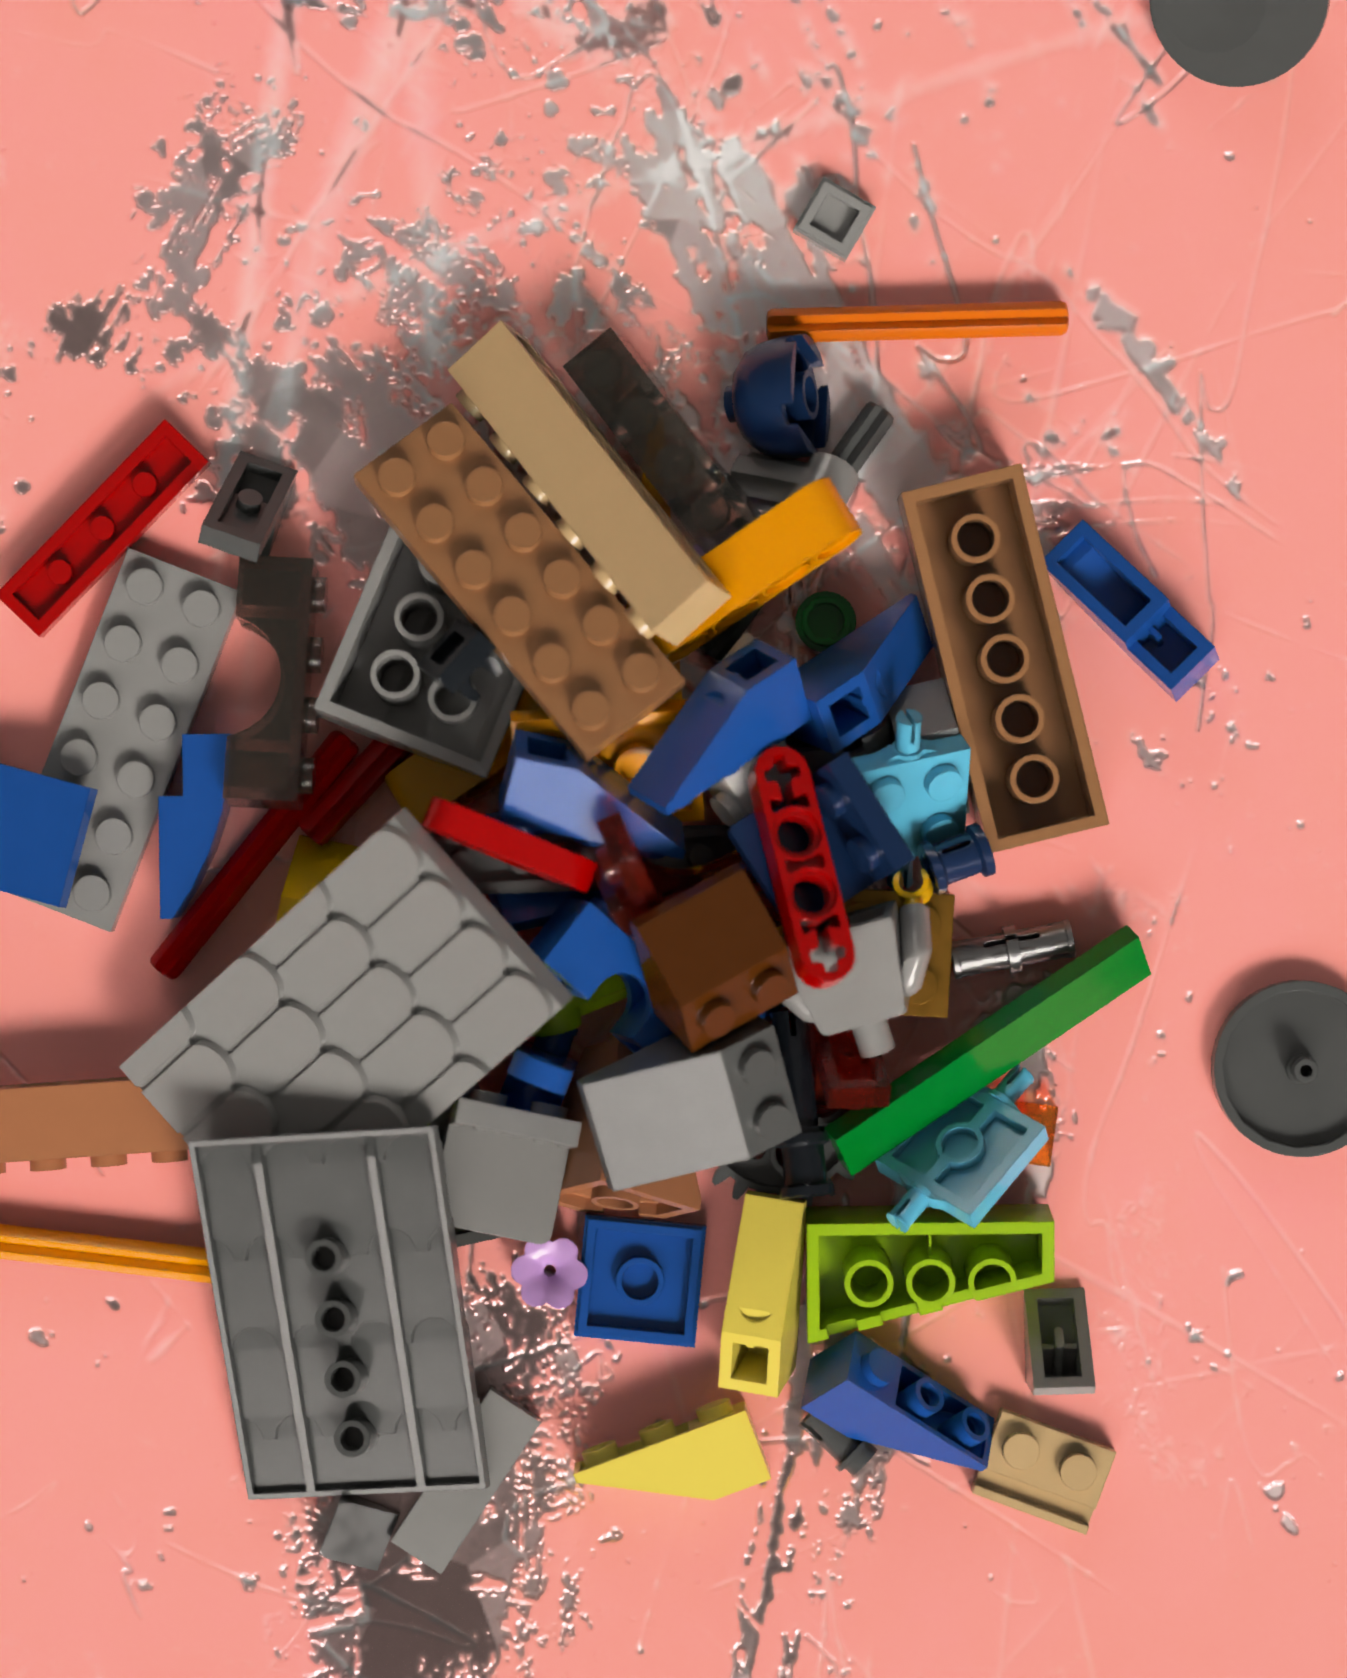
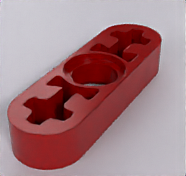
[421,796,599,894]

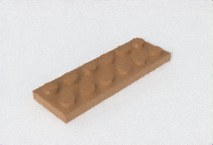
[353,402,685,762]

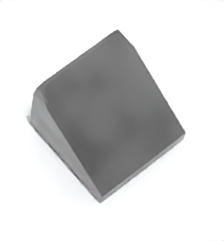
[318,1495,400,1571]

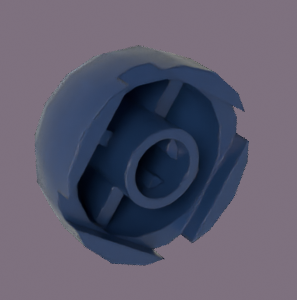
[724,333,830,459]

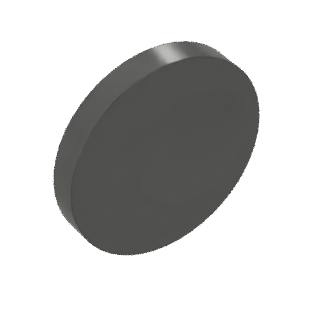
[1150,0,1330,87]
[1211,980,1347,1157]

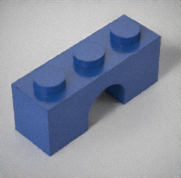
[528,897,673,1053]

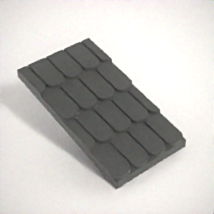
[187,1125,490,1500]

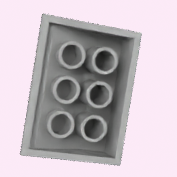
[314,527,581,779]

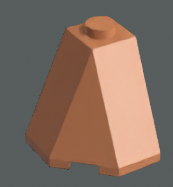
[558,1035,702,1218]

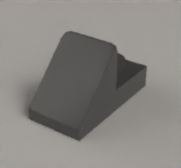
[198,451,298,563]

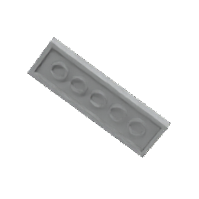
[13,548,245,932]

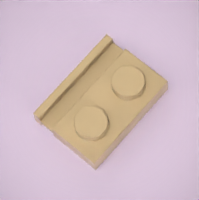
[970,1407,1117,1535]

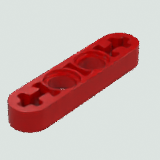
[747,746,856,989]

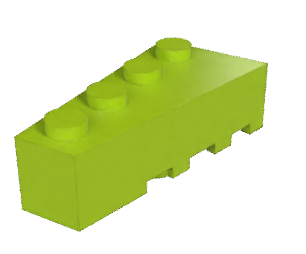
[805,1204,1055,1344]

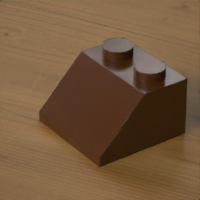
[630,863,798,1053]

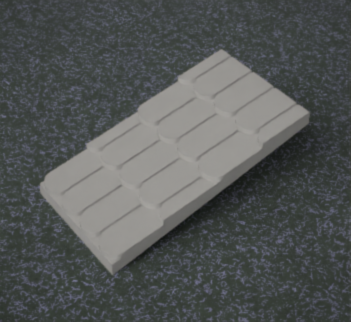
[119,807,574,1144]

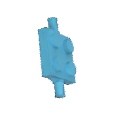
[851,709,971,889]
[875,1064,1049,1233]

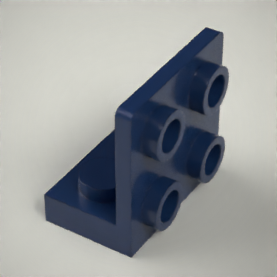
[727,752,915,930]

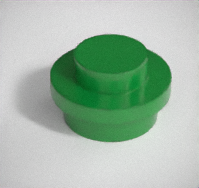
[795,591,856,652]

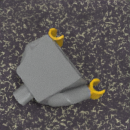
[769,868,933,1058]

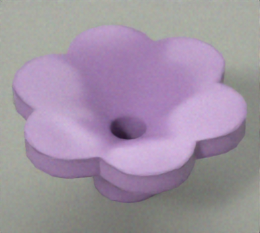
[511,1237,588,1309]

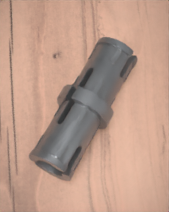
[951,919,1076,980]

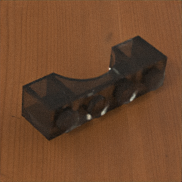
[563,327,762,554]
[223,556,328,811]

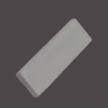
[391,1386,542,1574]

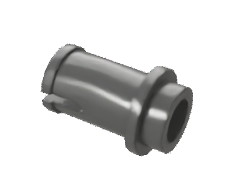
[799,1413,877,1476]

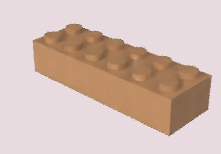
[897,463,1110,853]

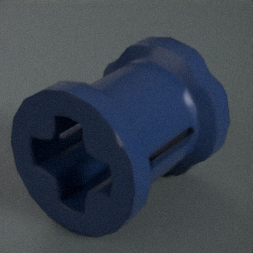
[917,823,996,895]

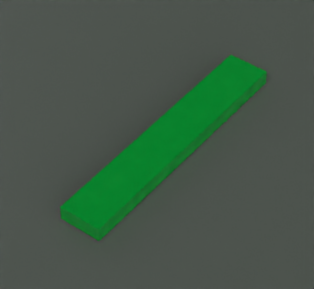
[825,925,1151,1176]

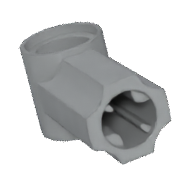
[729,452,859,511]

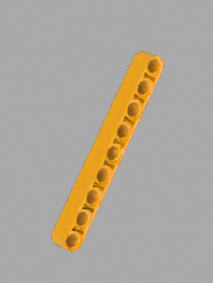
[384,477,863,830]

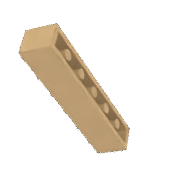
[448,320,732,647]

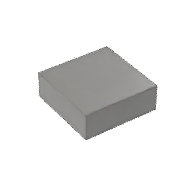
[793,177,876,263]

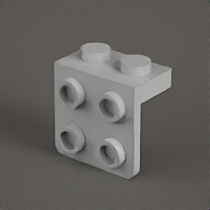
[443,1089,582,1244]

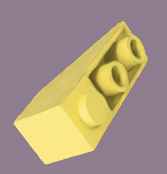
[718,1190,807,1398]
[573,1398,771,1500]

